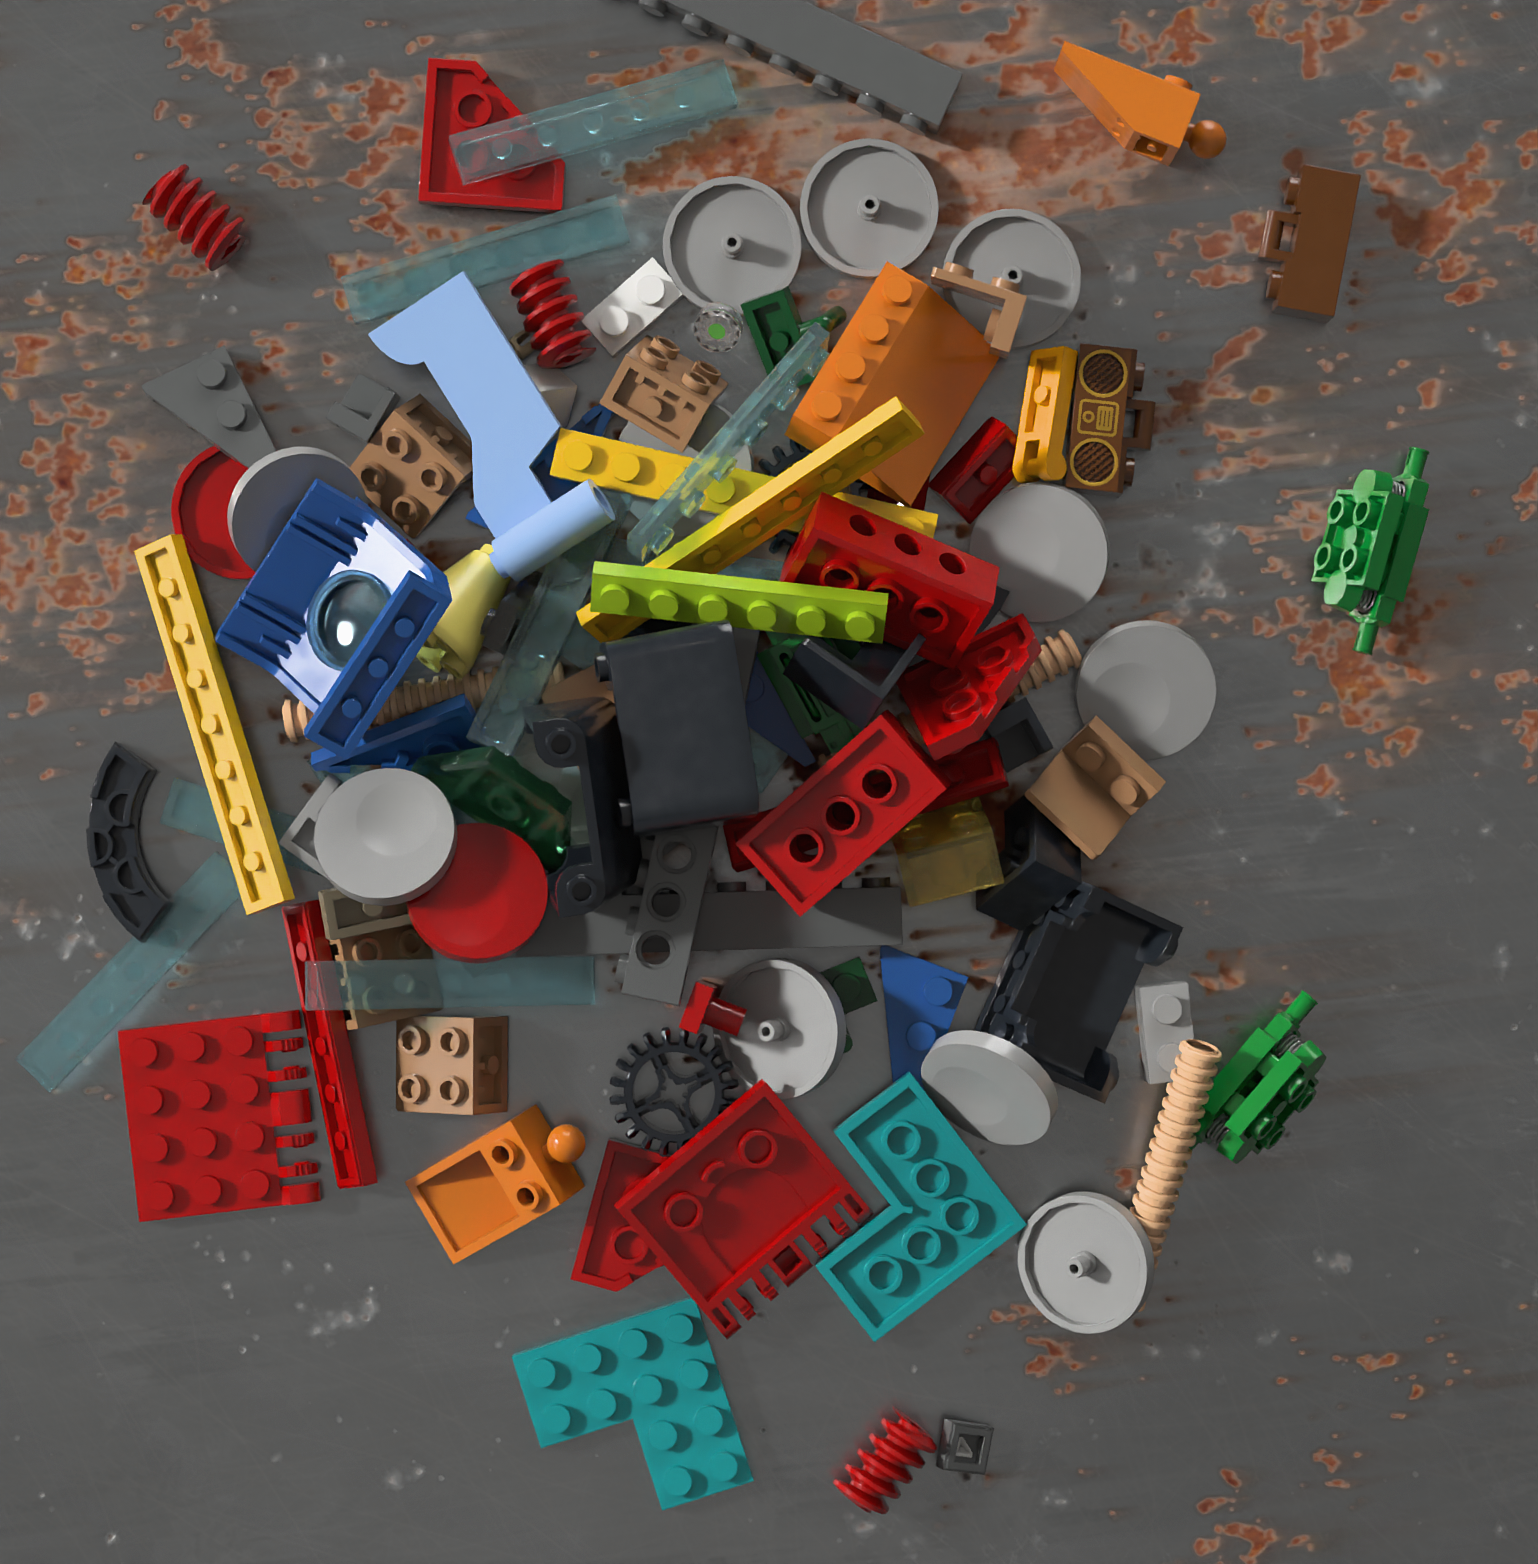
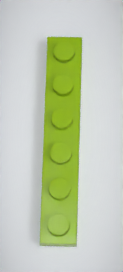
[590,561,888,644]

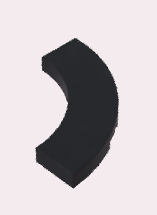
[86,741,174,943]

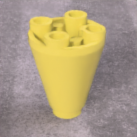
[416,544,511,679]

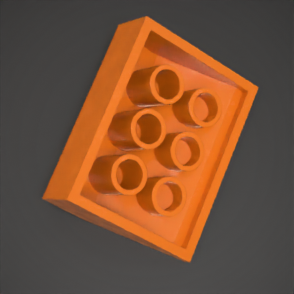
[785,261,1000,508]

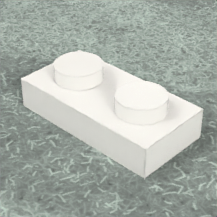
[581,257,684,358]

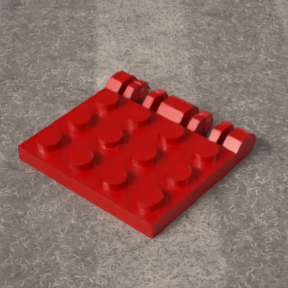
[117,1009,321,1222]
[614,1079,874,1340]

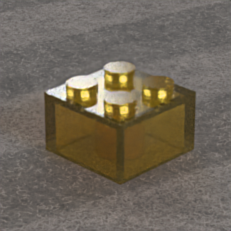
[890,796,1004,907]

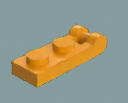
[1013,346,1078,484]

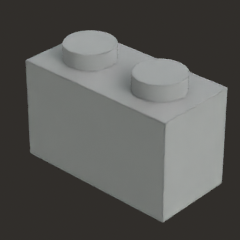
[1134,981,1194,1084]

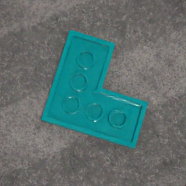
[815,1071,1027,1342]
[512,1297,754,1511]

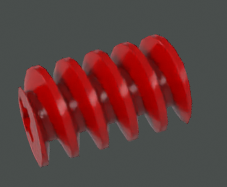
[142,164,246,271]
[509,259,596,369]
[833,1407,937,1514]

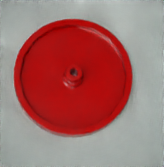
[171,446,277,580]
[406,823,548,964]

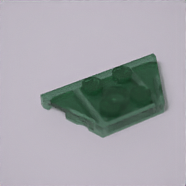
[410,746,572,873]

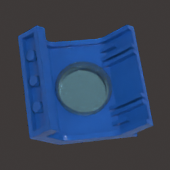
[215,478,452,760]

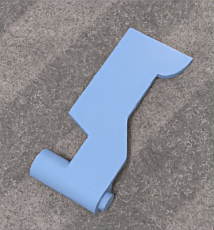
[368,271,615,582]

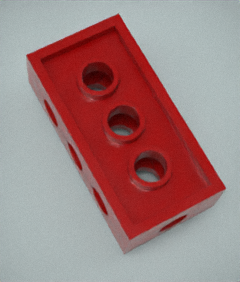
[779,492,1000,670]
[735,709,952,917]

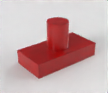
[679,980,747,1036]

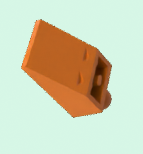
[1054,41,1227,166]
[405,1104,586,1265]

